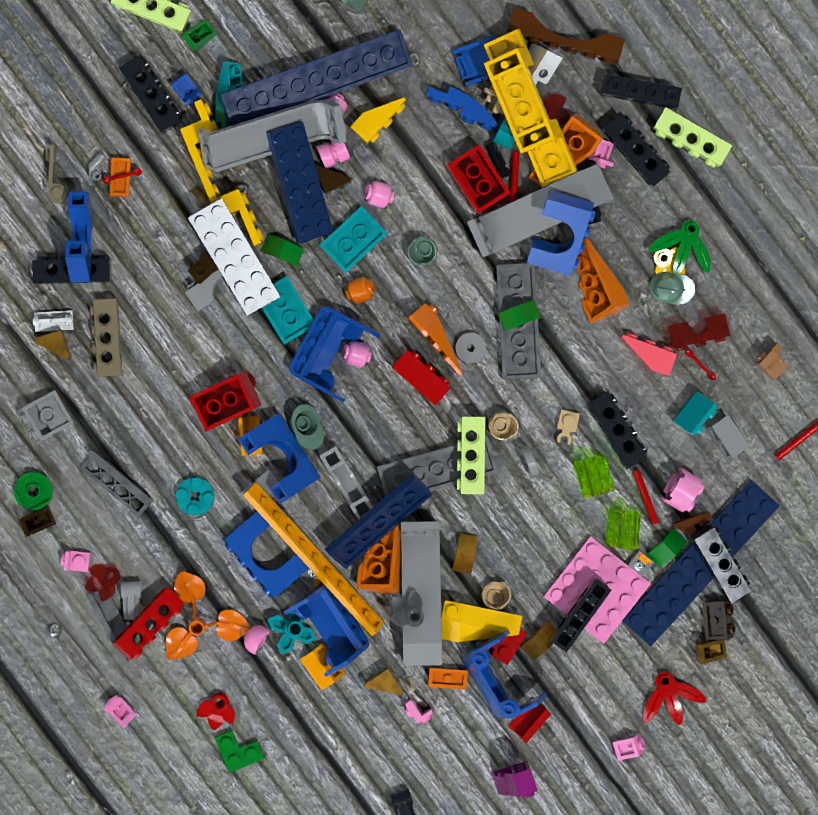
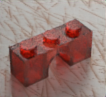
[667,314,730,351]

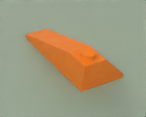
[528,113,604,188]
[577,238,630,324]
[408,303,462,376]
[356,523,402,594]

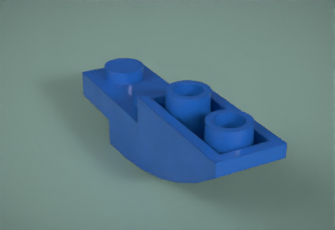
[426,87,498,131]

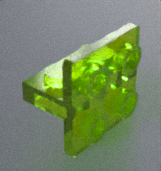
[574,454,614,498]
[606,509,641,550]

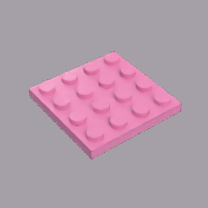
[543,536,651,643]

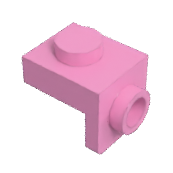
[588,140,614,169]
[103,695,137,728]
[404,698,434,723]

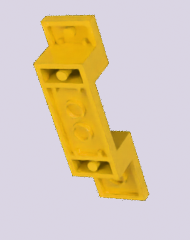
[484,29,578,187]
[180,100,265,248]

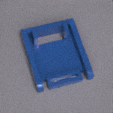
[452,35,497,87]

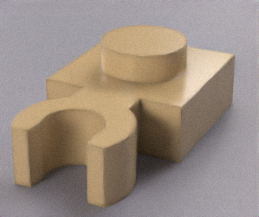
[557,410,580,445]

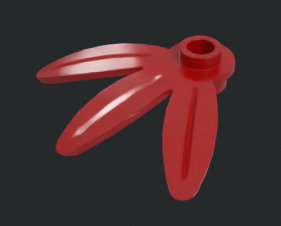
[643,672,707,725]

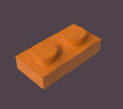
[110,158,131,197]
[428,667,468,690]

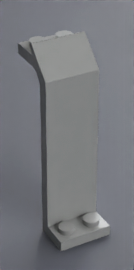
[198,99,347,172]
[467,164,614,257]
[401,521,442,666]

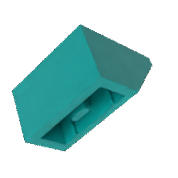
[672,391,718,436]

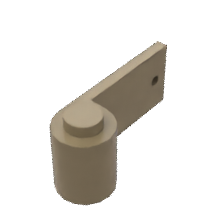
[46,145,69,205]

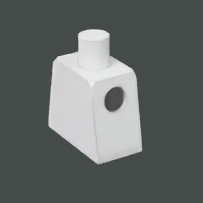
[528,43,562,85]

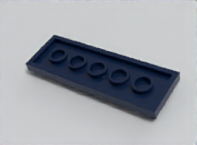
[266,121,333,244]
[325,474,433,569]

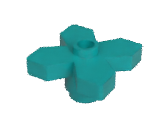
[266,611,316,654]

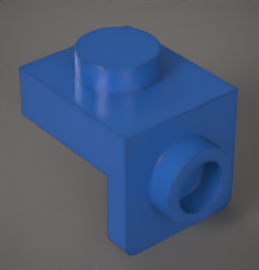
[170,72,202,105]

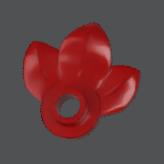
[197,693,235,730]

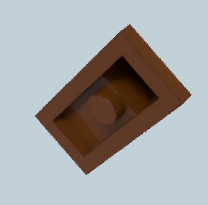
[672,511,712,535]

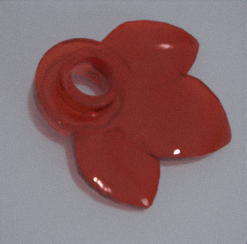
[542,94,570,124]
[85,564,121,602]

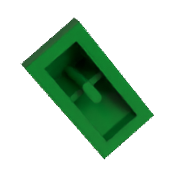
[181,19,218,54]
[262,234,304,266]
[498,300,541,331]
[647,528,687,568]

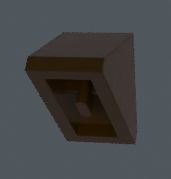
[315,165,352,194]
[18,507,56,537]

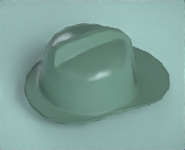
[649,272,695,304]
[290,404,324,450]

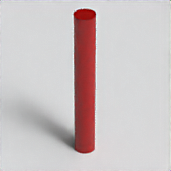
[509,151,520,204]
[774,421,818,461]
[632,469,659,525]

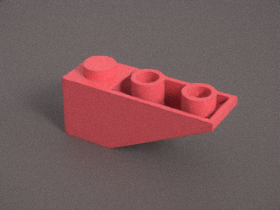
[620,332,677,376]

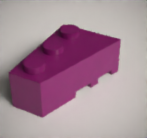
[491,760,538,798]

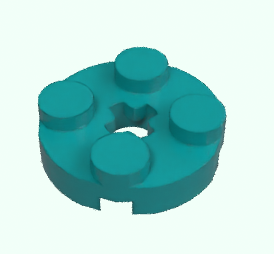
[176,477,214,516]

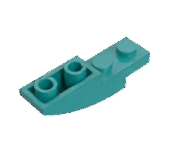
[215,61,243,129]

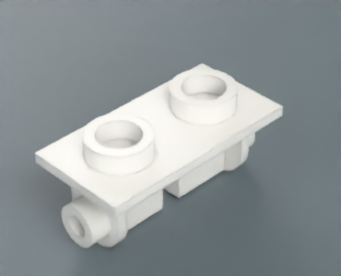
[33,310,74,332]

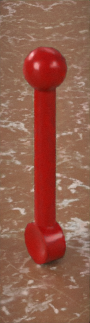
[102,168,142,184]
[686,350,716,380]

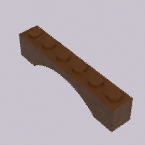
[507,7,625,65]

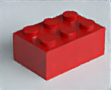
[446,144,510,215]
[392,350,451,406]
[189,371,262,432]

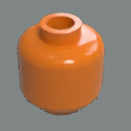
[345,276,375,304]

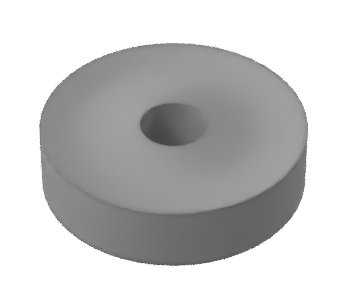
[455,333,486,363]
[521,445,539,476]

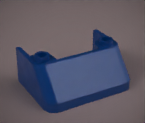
[290,307,380,403]
[284,585,369,677]
[463,630,547,719]

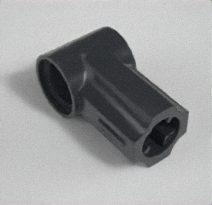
[390,789,416,815]

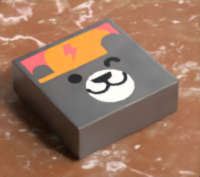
[627,550,654,577]
[302,568,322,590]

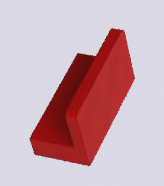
[509,698,551,743]

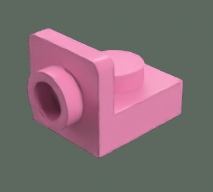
[61,550,91,572]
[613,733,645,761]

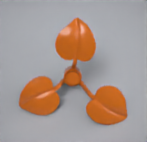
[165,571,250,659]

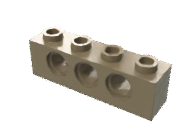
[90,298,123,377]

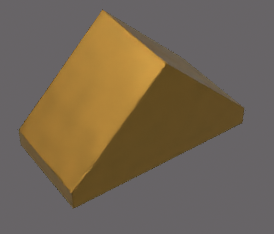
[33,330,71,360]
[452,533,478,574]
[520,620,556,661]
[695,640,727,664]
[365,667,403,695]

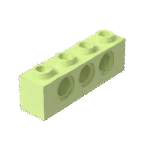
[111,0,192,34]
[653,107,732,168]
[457,417,485,494]

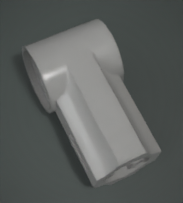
[121,581,142,620]

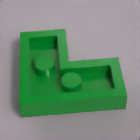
[215,730,265,773]

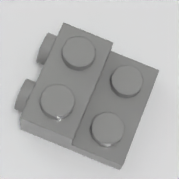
[19,390,74,444]

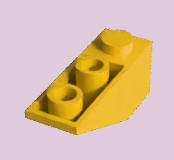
[350,98,406,144]

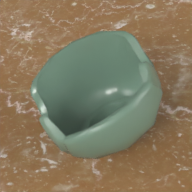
[407,236,438,266]

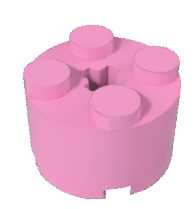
[661,467,704,512]

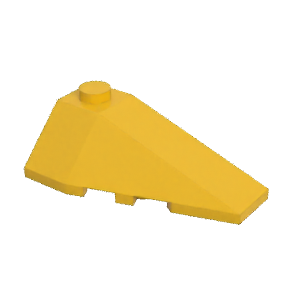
[441,600,523,642]

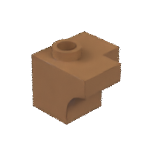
[755,343,788,380]

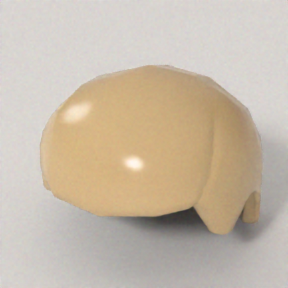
[488,412,519,441]
[481,581,511,610]

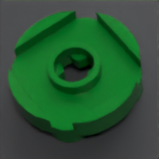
[14,472,53,510]

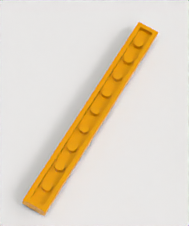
[243,482,385,636]

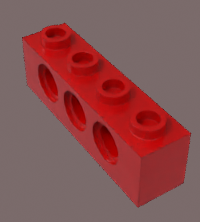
[112,587,184,659]

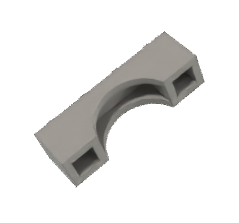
[185,269,223,312]
[320,446,373,520]

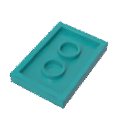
[320,206,388,273]
[262,276,314,345]

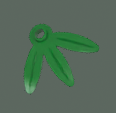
[649,220,710,274]

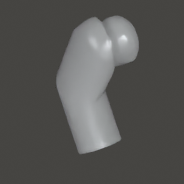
[88,152,107,181]

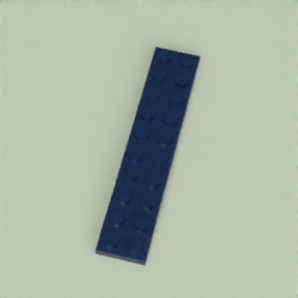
[220,29,413,126]
[622,480,780,647]

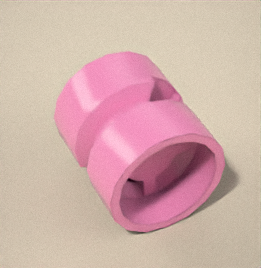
[316,140,351,169]

